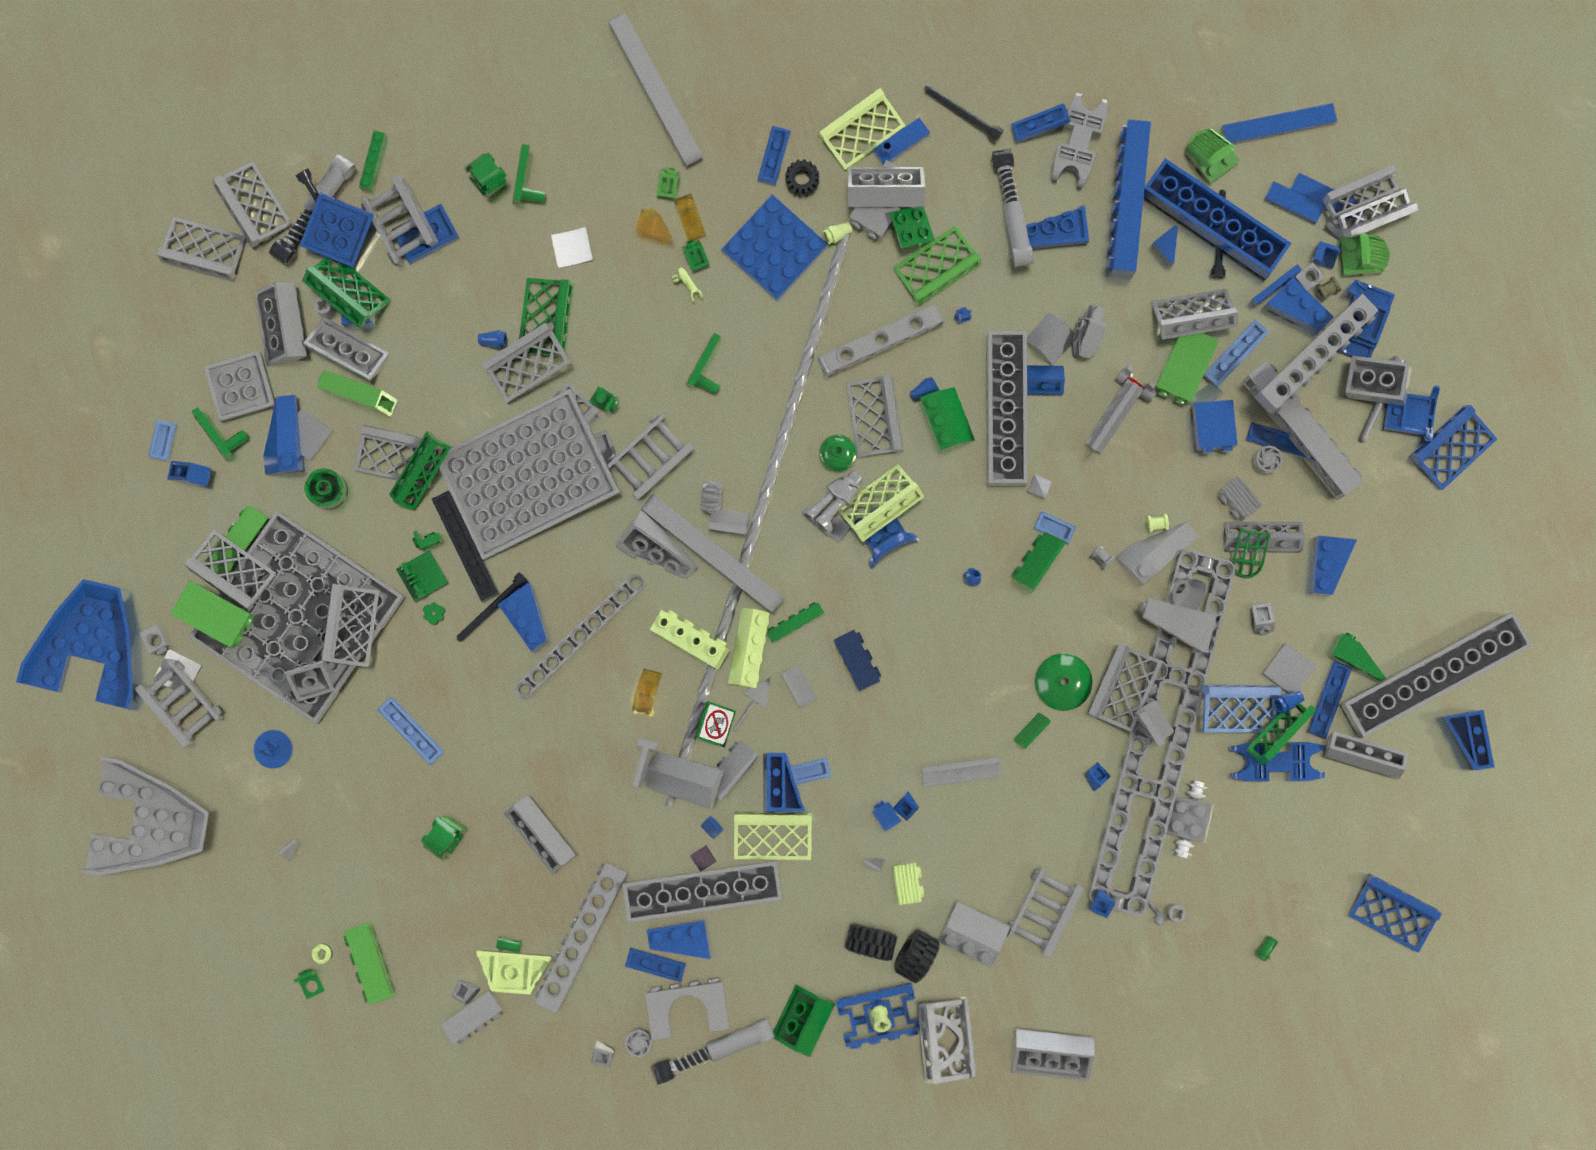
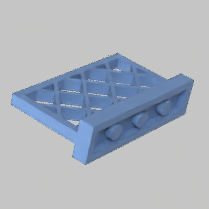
[1201,685,1281,733]

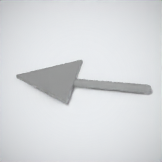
[733,677,770,731]

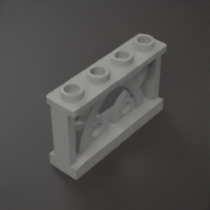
[918,999,977,1084]

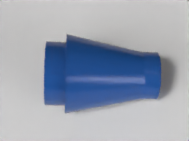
[478,330,507,349]
[910,376,939,401]
[1274,691,1304,713]

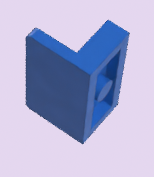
[1027,365,1065,395]

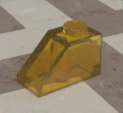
[673,193,706,241]
[635,208,674,245]
[632,669,662,715]

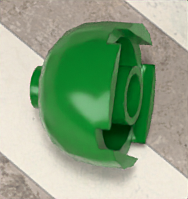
[819,434,857,473]

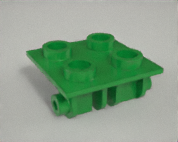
[889,207,935,249]
[396,550,448,602]

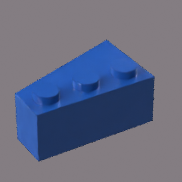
[1263,277,1334,334]

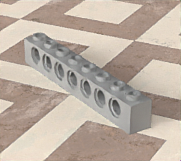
[1254,294,1378,414]
[534,862,628,1013]

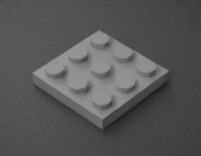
[204,351,275,422]

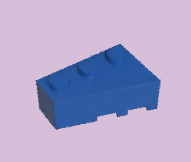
[1309,535,1357,597]
[498,582,549,653]
[1443,710,1495,771]
[763,753,805,812]
[647,920,711,959]

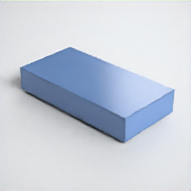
[148,420,177,461]
[1033,511,1076,544]
[790,757,831,785]

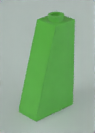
[317,370,397,417]

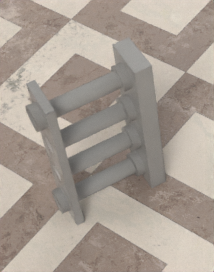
[360,175,439,265]
[607,414,694,500]
[135,659,223,748]
[1007,867,1084,958]

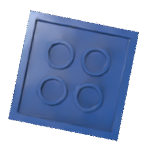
[299,192,374,267]

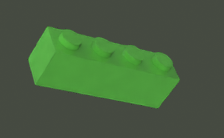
[205,505,270,581]
[343,923,394,1005]

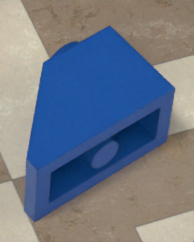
[167,461,211,487]
[872,801,901,832]

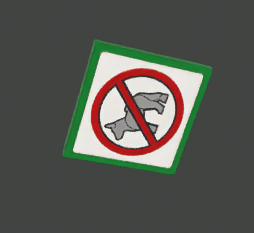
[695,701,736,747]

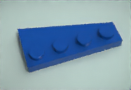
[1026,205,1089,249]

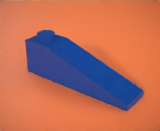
[263,395,304,475]

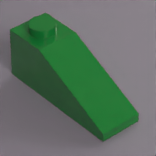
[1329,632,1386,682]

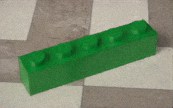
[359,130,387,192]
[766,602,824,643]

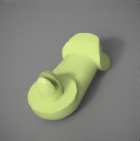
[671,267,703,302]

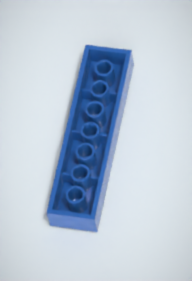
[1106,119,1151,279]
[1144,158,1292,279]

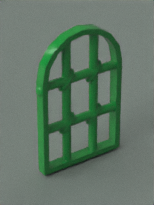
[1233,529,1271,578]

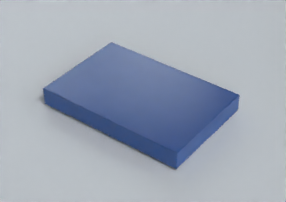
[391,204,459,264]

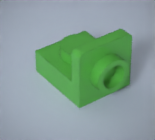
[656,167,680,198]

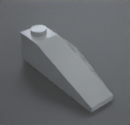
[615,511,697,578]
[1116,522,1198,586]

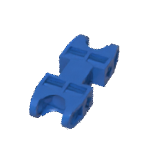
[1230,742,1326,782]

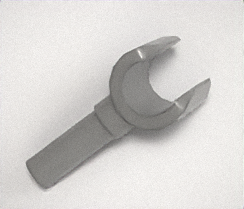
[1148,900,1166,926]

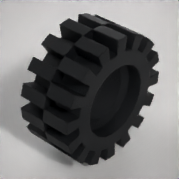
[785,159,819,196]

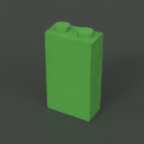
[1154,333,1219,406]
[170,580,254,649]

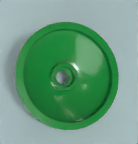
[1035,653,1093,711]

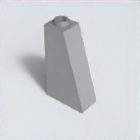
[1140,598,1217,653]

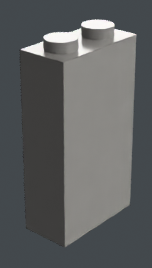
[849,160,903,240]

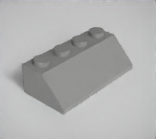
[847,167,925,208]
[254,282,307,366]
[1011,1029,1095,1081]

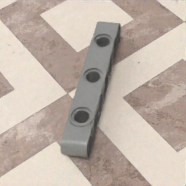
[817,304,944,376]

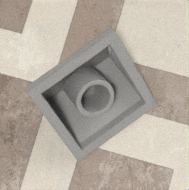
[1027,313,1075,366]
[285,661,335,702]

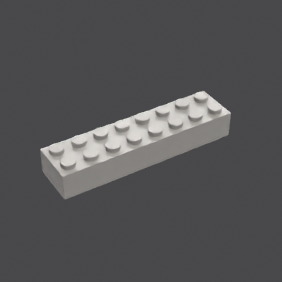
[987,331,1028,486]
[1243,361,1363,500]
[622,861,782,923]

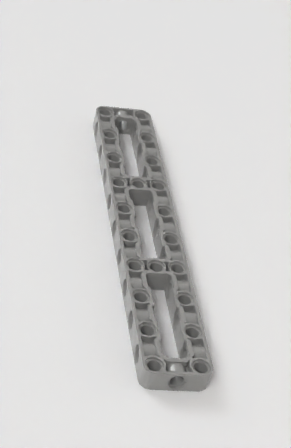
[1088,550,1235,916]

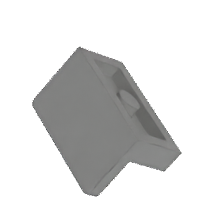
[708,509,750,536]
[781,665,817,708]
[1134,700,1174,747]

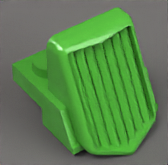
[1185,128,1240,183]
[1341,234,1390,276]

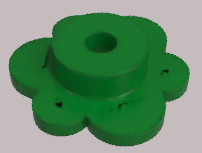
[423,602,444,625]

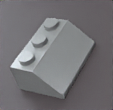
[716,741,759,800]
[939,901,1010,968]

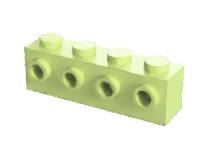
[728,608,770,688]
[650,609,730,669]

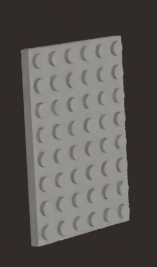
[439,389,620,560]

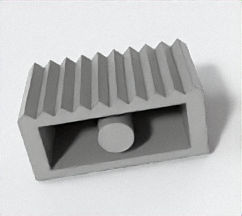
[1219,475,1262,521]

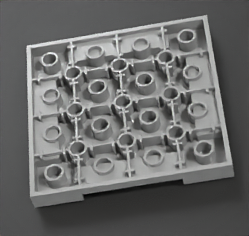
[189,510,405,724]

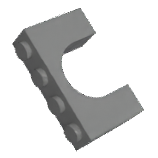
[645,978,730,1040]

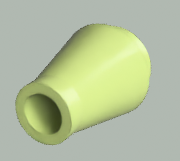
[823,222,852,244]

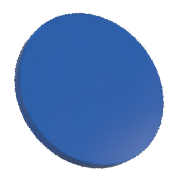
[254,730,293,769]

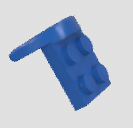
[1384,385,1440,442]
[854,507,919,569]

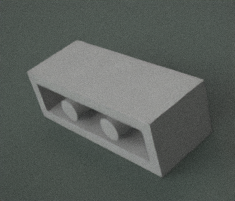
[440,990,504,1044]

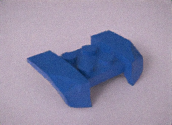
[1332,280,1395,358]

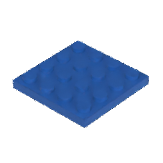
[721,194,828,301]

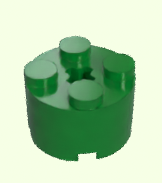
[464,152,507,198]
[304,468,347,509]
[421,815,465,861]

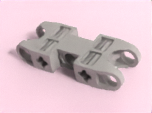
[1052,92,1107,188]

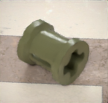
[1316,277,1341,300]

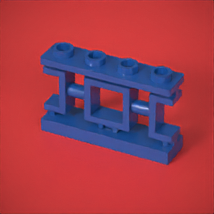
[836,983,920,1049]

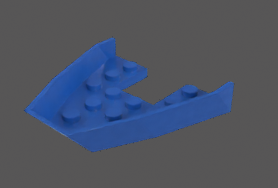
[16,579,134,710]

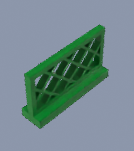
[302,257,391,329]
[519,278,574,358]

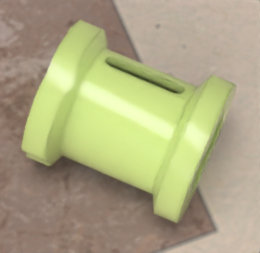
[1147,513,1169,533]
[871,1006,891,1032]

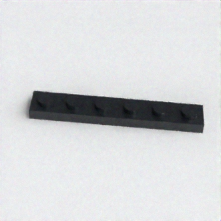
[431,490,499,602]

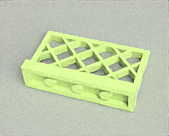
[818,88,906,170]
[838,464,924,542]
[734,811,812,860]

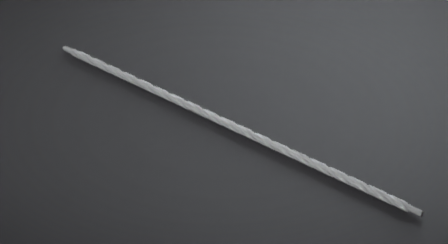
[665,226,852,808]

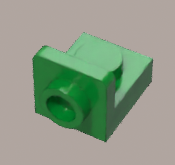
[682,239,709,271]
[589,386,619,414]
[412,531,444,551]

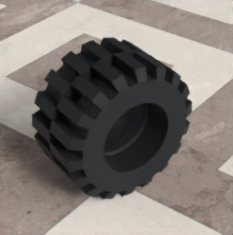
[845,924,898,961]
[894,929,940,984]

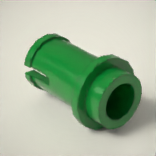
[496,936,521,953]
[1256,936,1279,962]

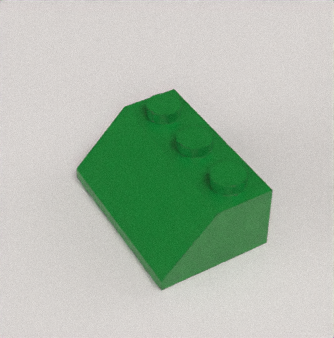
[919,387,975,454]
[1012,532,1066,594]
[773,984,835,1057]

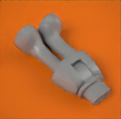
[802,470,863,535]

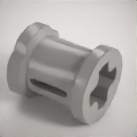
[314,297,334,317]
[1090,544,1115,569]
[1166,905,1186,923]

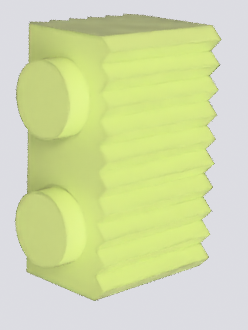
[892,863,924,905]

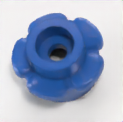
[954,307,972,323]
[963,568,982,585]

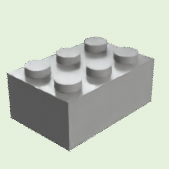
[1345,356,1412,406]

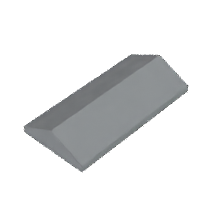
[303,317,389,381]
[647,752,723,808]

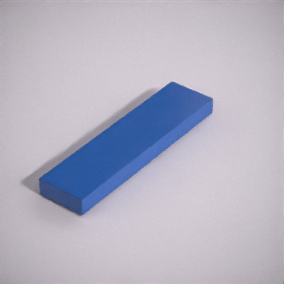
[1291,172,1366,223]
[1245,422,1315,460]
[1307,661,1353,739]

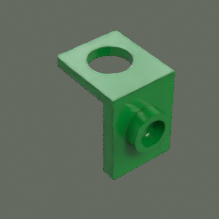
[293,969,325,999]

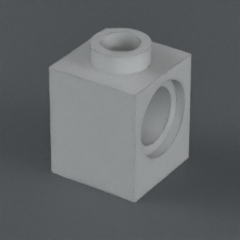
[1294,263,1325,291]
[139,624,171,656]

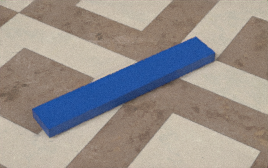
[1222,103,1337,144]

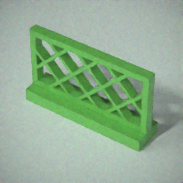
[893,225,982,306]

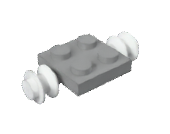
[1167,780,1214,858]

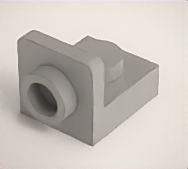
[1251,603,1275,635]

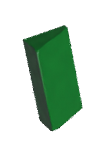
[1014,713,1051,749]

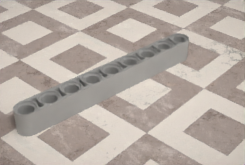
[608,12,703,166]
[641,494,784,613]
[515,574,645,698]

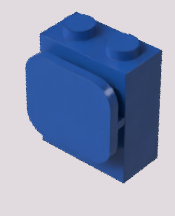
[1192,400,1238,454]

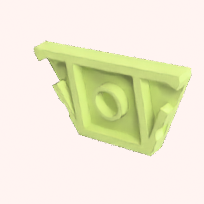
[477,950,552,995]

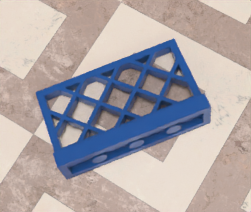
[1409,405,1497,490]
[1349,873,1442,953]

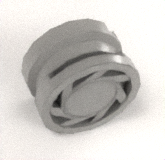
[1254,446,1283,474]
[625,1029,653,1057]

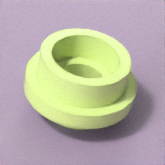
[312,944,331,964]

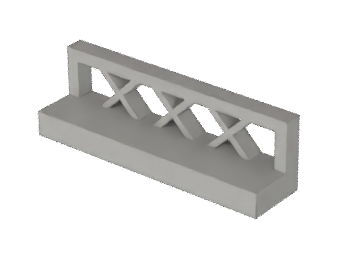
[1323,165,1400,220]
[1337,188,1419,238]
[1225,522,1305,552]
[921,757,1001,787]

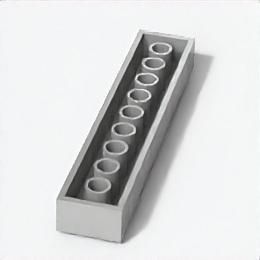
[1340,612,1533,738]

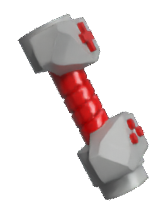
[1116,364,1157,402]

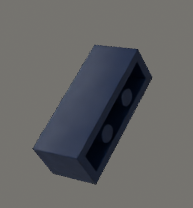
[833,630,881,692]

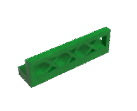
[389,431,451,510]
[1246,703,1317,766]

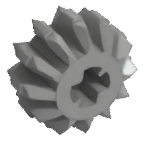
[701,481,723,513]

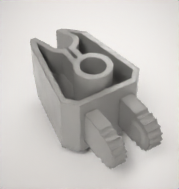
[1073,304,1106,359]

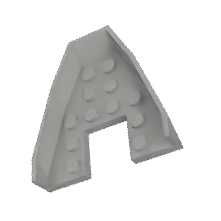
[81,757,209,876]

